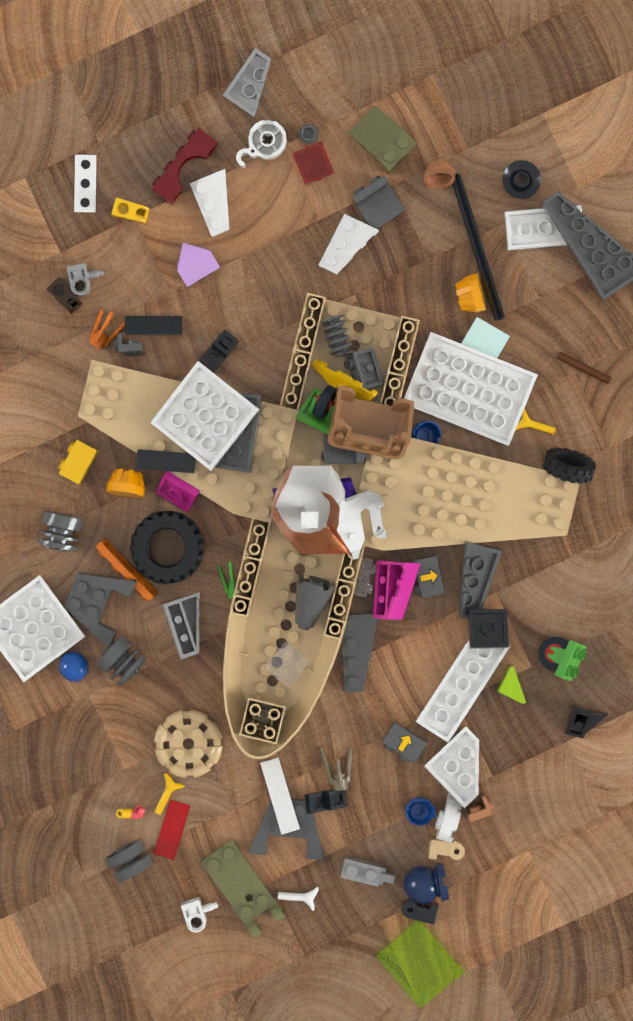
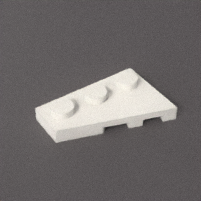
[190,169,230,237]
[319,214,379,275]

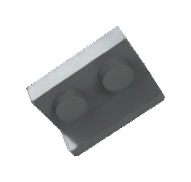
[114,333,145,357]
[346,347,384,389]

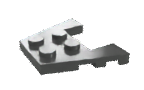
[64,572,138,647]
[249,799,324,860]

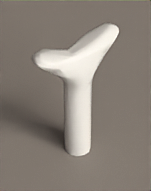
[278,887,318,911]

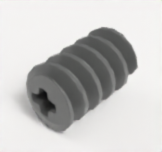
[322,315,354,357]

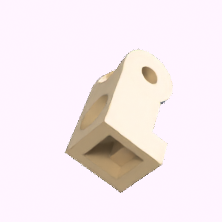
[427,837,465,860]

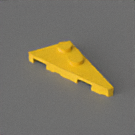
[311,359,378,401]

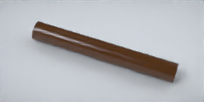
[557,352,611,384]

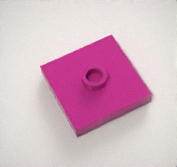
[156,471,200,513]

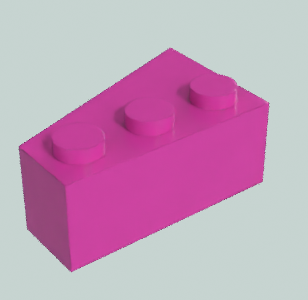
[373,560,421,620]

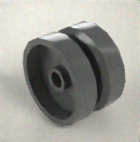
[105,838,154,883]

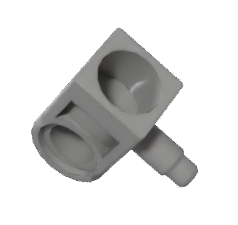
[67,263,104,297]

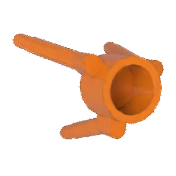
[89,310,125,350]

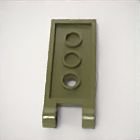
[201,839,286,938]

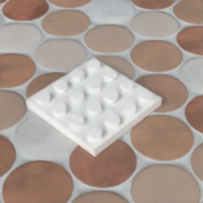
[151,361,259,471]
[0,575,86,682]

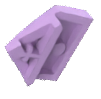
[177,242,220,287]

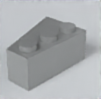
[161,592,200,659]

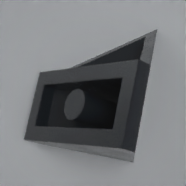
[565,705,608,738]

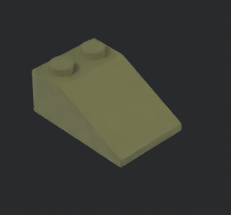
[348,106,417,174]

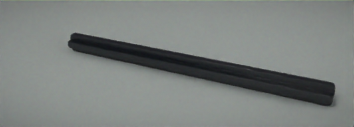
[452,173,505,321]

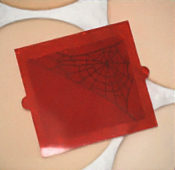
[293,142,334,185]

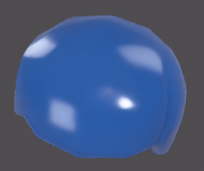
[411,420,442,444]
[59,652,88,683]
[405,797,436,826]

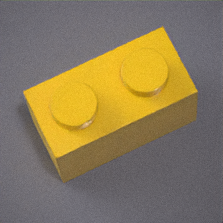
[58,440,99,485]

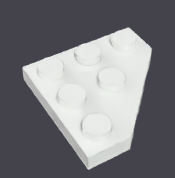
[424,727,479,808]

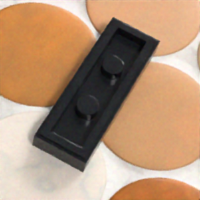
[136,449,196,473]

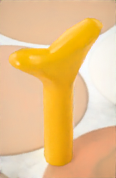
[515,408,556,435]
[154,773,185,815]

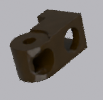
[46,277,83,314]

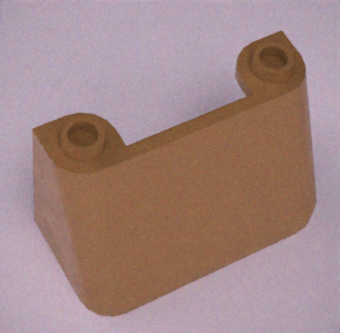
[328,385,414,459]

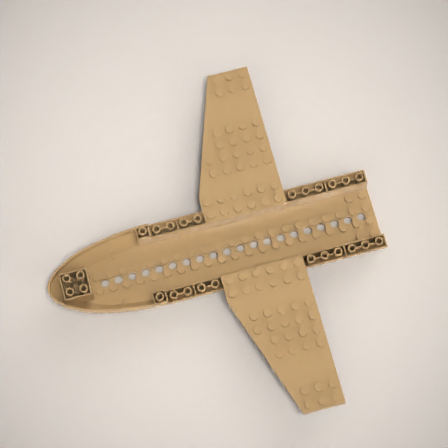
[78,293,580,759]

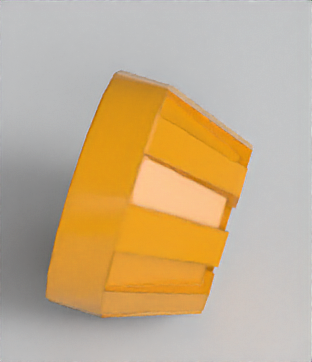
[455,273,486,312]
[106,469,145,499]

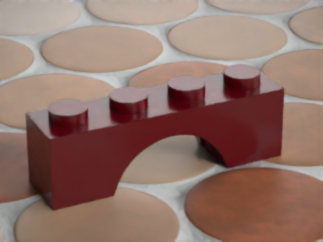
[152,128,218,205]

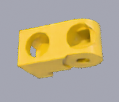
[111,198,149,224]

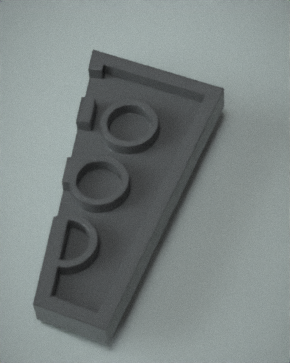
[459,541,502,619]
[342,613,378,692]

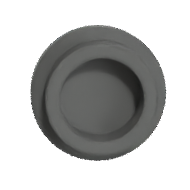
[299,124,318,144]

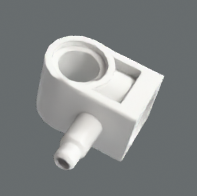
[181,897,218,933]

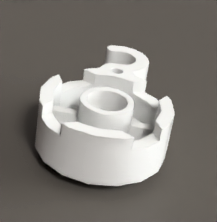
[236,120,287,168]
[435,792,462,843]

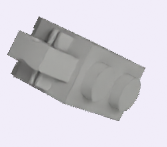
[340,855,395,887]

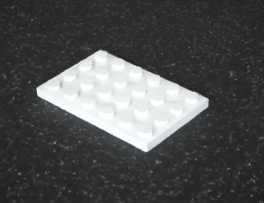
[404,332,538,446]

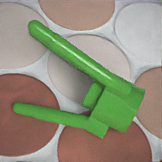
[217,561,237,599]

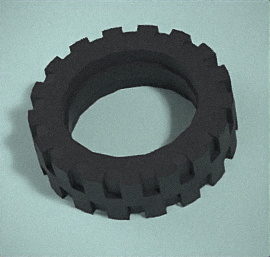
[543,448,596,484]

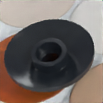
[502,160,541,199]

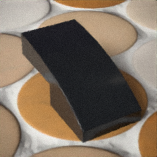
[199,329,239,373]
[305,789,347,814]

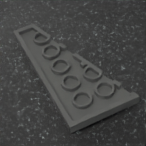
[541,191,633,300]

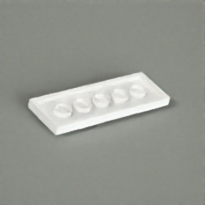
[416,639,510,742]

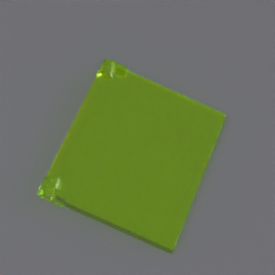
[376,920,464,1008]

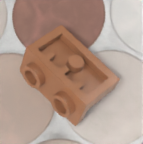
[466,793,494,822]

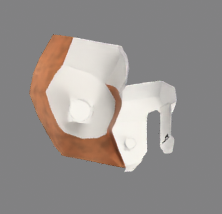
[271,466,387,560]

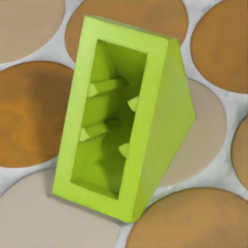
[497,665,526,704]

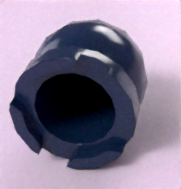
[403,863,449,904]

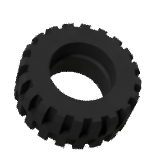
[130,511,204,584]

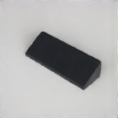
[125,316,182,335]

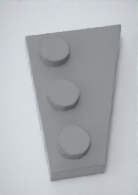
[223,48,271,118]

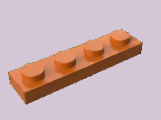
[95,538,159,602]

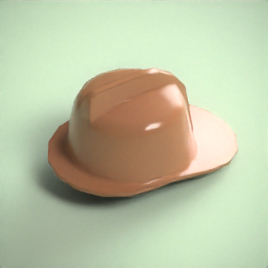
[424,159,455,189]

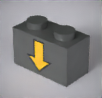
[413,555,445,598]
[382,721,427,763]

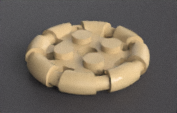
[154,709,223,778]

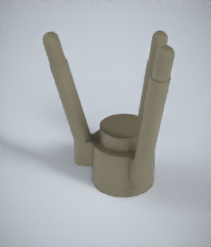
[319,747,352,791]

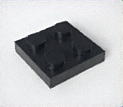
[468,609,509,649]

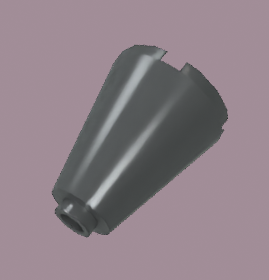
[295,574,335,630]

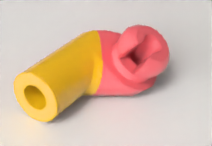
[116,805,145,819]

